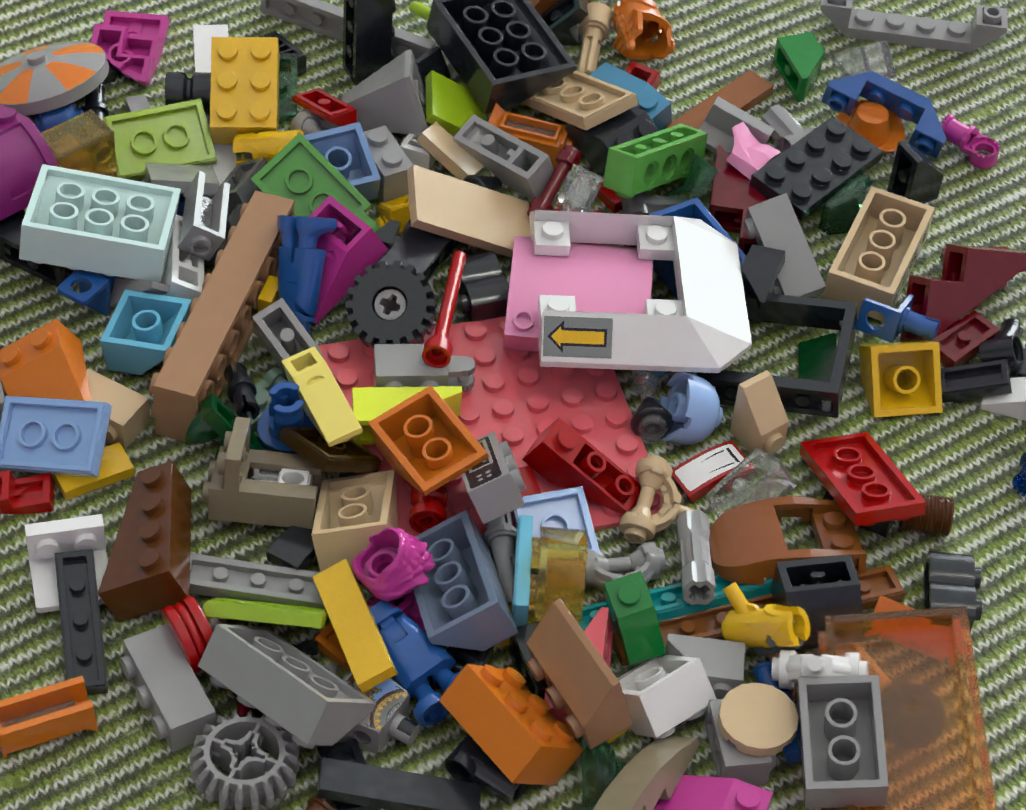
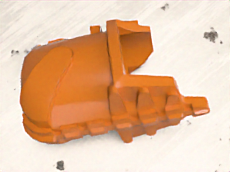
[612,0,675,61]

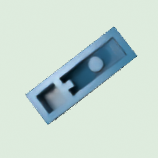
[589,62,672,130]

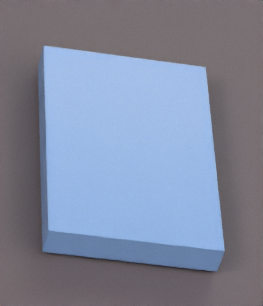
[0,396,112,477]

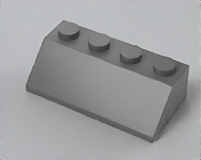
[198,624,376,749]

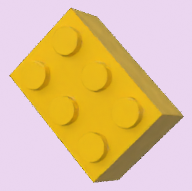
[210,37,279,144]

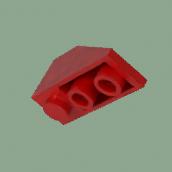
[522,418,641,515]

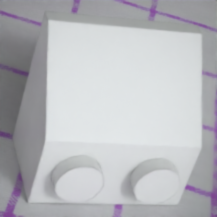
[617,654,717,740]

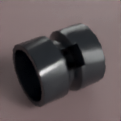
[165,72,211,115]

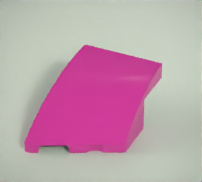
[90,10,170,86]

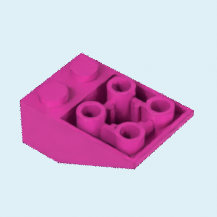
[309,195,388,325]

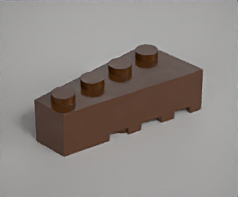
[98,461,192,622]

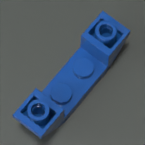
[821,71,947,159]

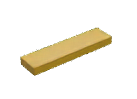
[312,559,398,693]

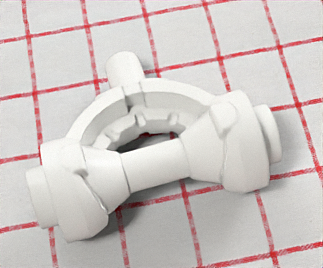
[771,650,869,690]

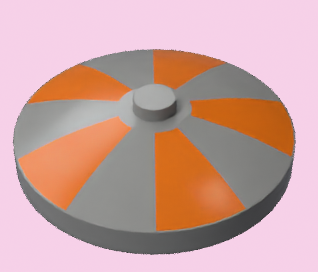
[0,41,109,116]

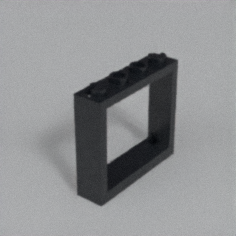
[697,291,857,418]

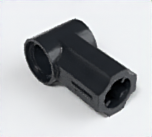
[444,734,527,805]

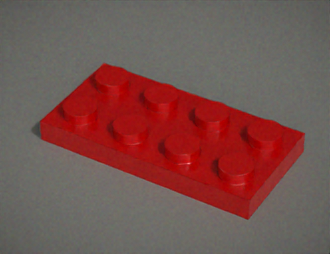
[800,432,926,526]

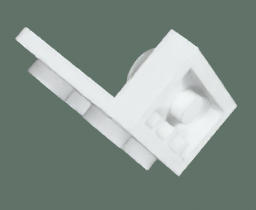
[24,514,108,613]

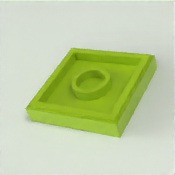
[425,70,486,136]

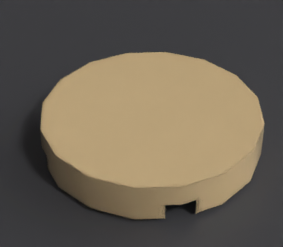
[717,682,799,757]

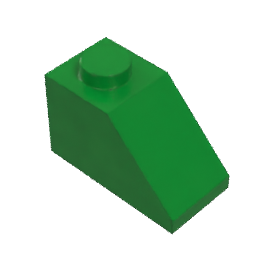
[773,31,825,102]
[604,571,666,667]

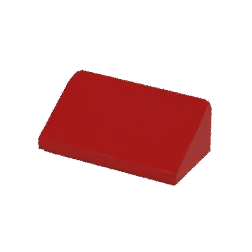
[292,88,357,126]

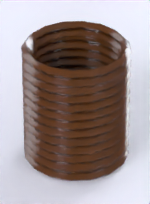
[900,493,954,537]

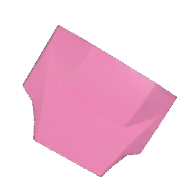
[726,122,781,180]

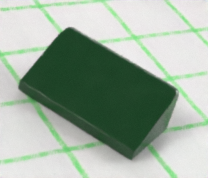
[798,333,837,401]

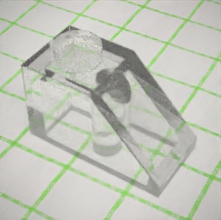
[830,40,897,79]
[554,164,604,212]
[704,448,797,518]

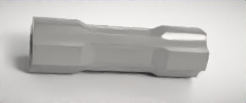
[676,510,716,606]

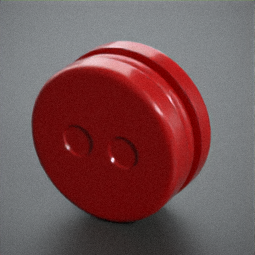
[161,596,213,674]

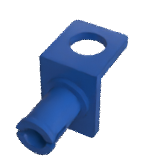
[57,270,126,316]
[856,294,941,343]

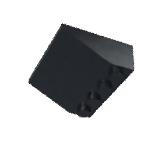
[426,0,577,114]

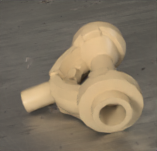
[618,455,697,544]

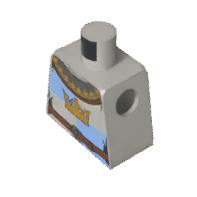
[340,671,421,753]

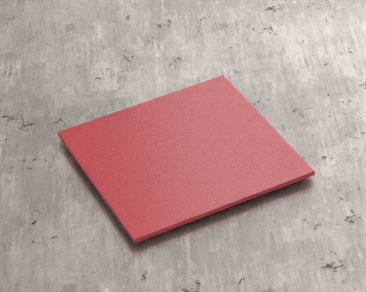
[318,316,662,550]

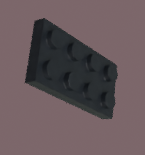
[749,116,883,221]

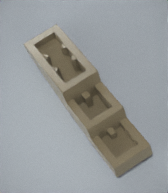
[593,736,700,810]

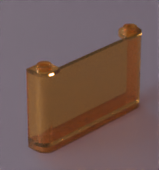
[817,606,997,810]

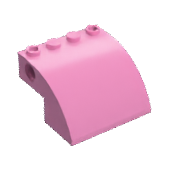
[503,235,653,352]

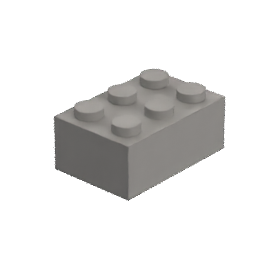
[797,675,889,809]

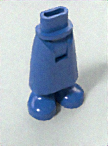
[277,215,337,334]
[370,600,461,726]

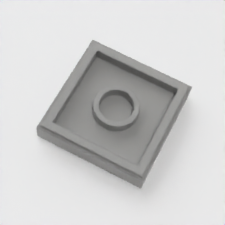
[145,163,220,196]

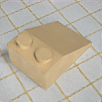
[311,470,398,572]

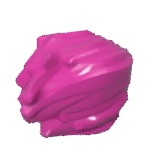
[351,527,435,602]

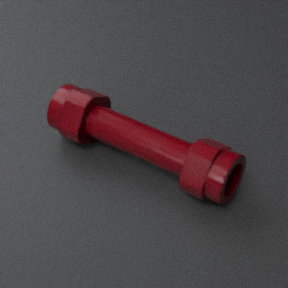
[527,145,582,216]

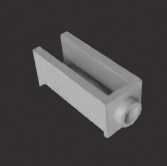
[178,171,230,261]

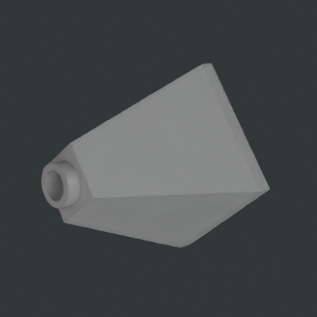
[342,49,430,135]

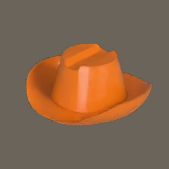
[835,99,905,154]

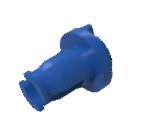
[257,382,316,454]

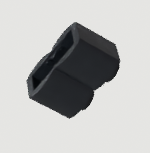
[448,251,509,322]
[923,551,982,632]

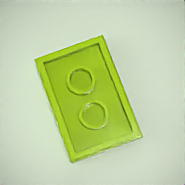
[103,98,217,180]
[204,597,330,629]

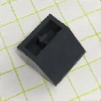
[770,554,865,651]

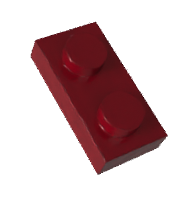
[933,310,1000,367]

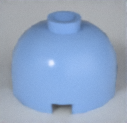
[659,372,723,445]

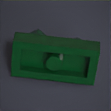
[185,393,262,460]

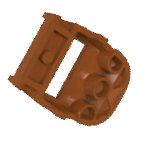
[709,496,866,585]

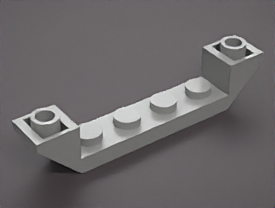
[820,0,1008,53]

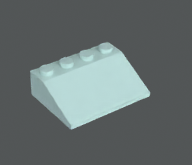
[19,164,181,283]

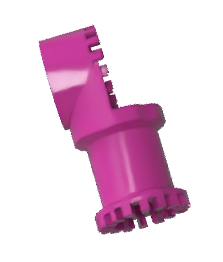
[941,114,999,169]

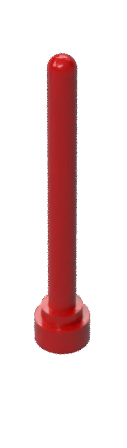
[422,251,466,368]

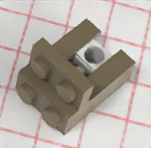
[202,417,323,529]

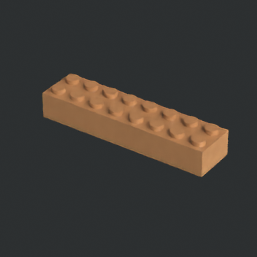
[149,190,295,442]

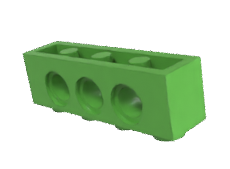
[603,123,708,198]

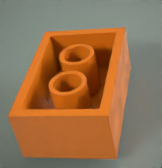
[439,664,583,786]

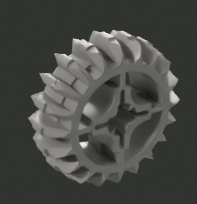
[190,709,300,810]

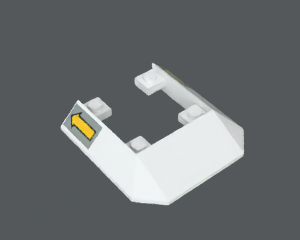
[529,210,752,373]

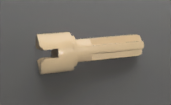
[577,2,613,75]

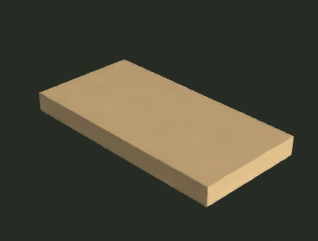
[521,71,639,131]
[407,164,531,258]

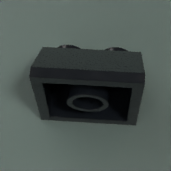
[564,107,660,181]

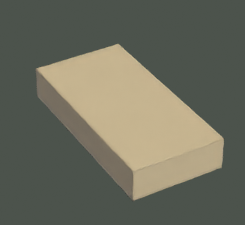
[416,122,484,180]

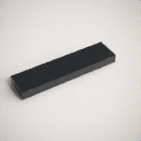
[54,549,108,695]
[316,757,481,810]

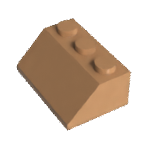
[526,598,633,749]

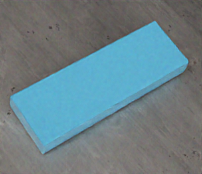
[512,515,533,627]

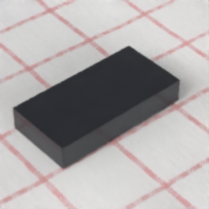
[941,359,1012,403]

